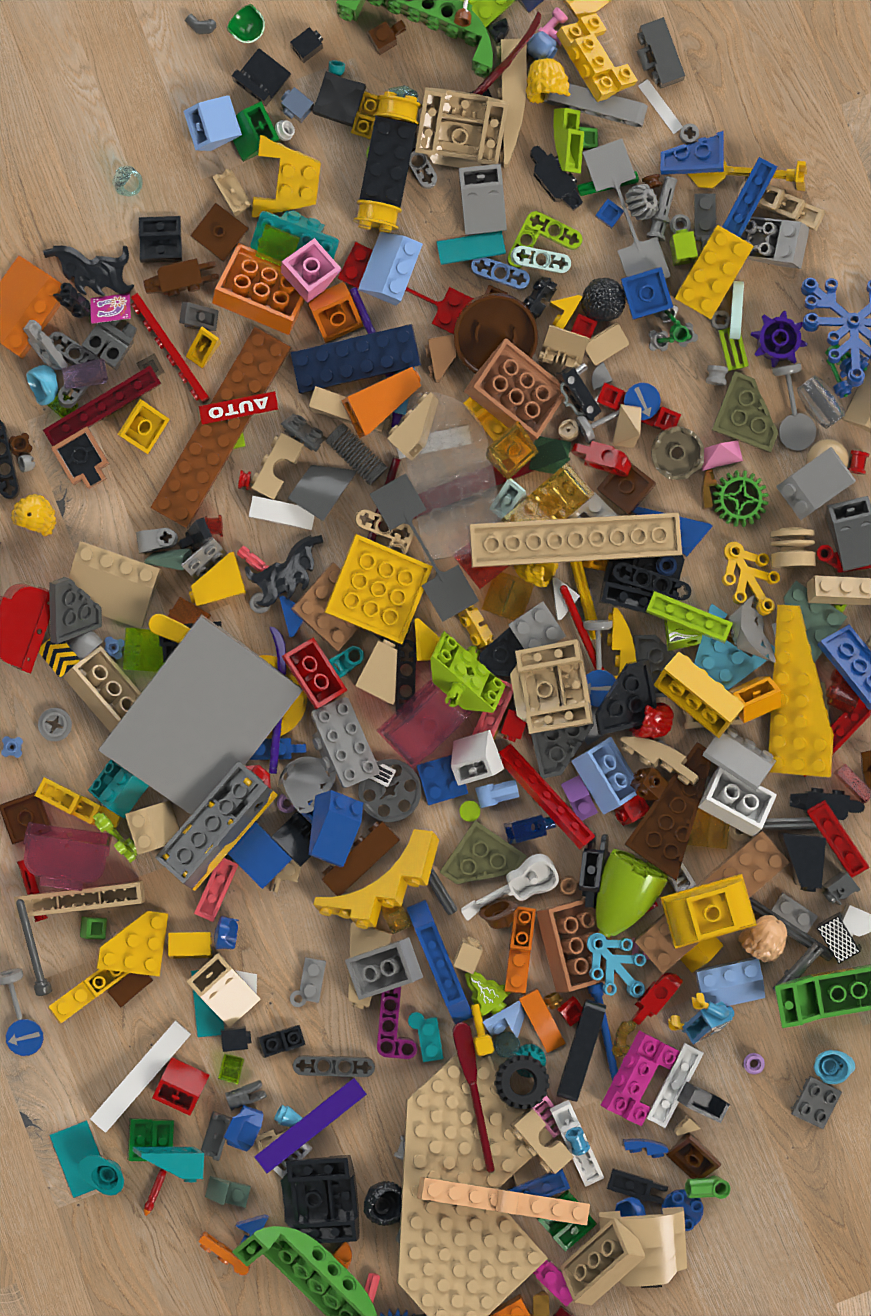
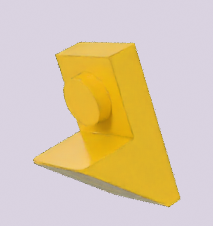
[550,295,582,329]

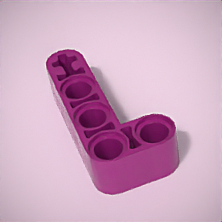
[377,986,417,1059]

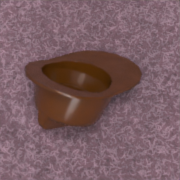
[479,898,518,929]

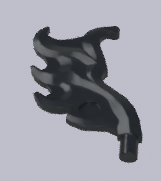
[43,245,134,296]
[245,535,324,607]

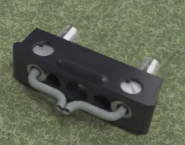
[555,363,602,421]

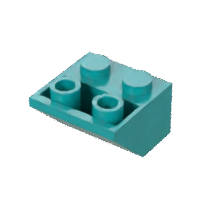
[88,760,149,819]

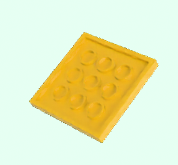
[324,534,433,645]

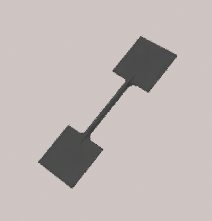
[370,473,479,622]

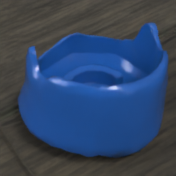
[214,916,239,950]

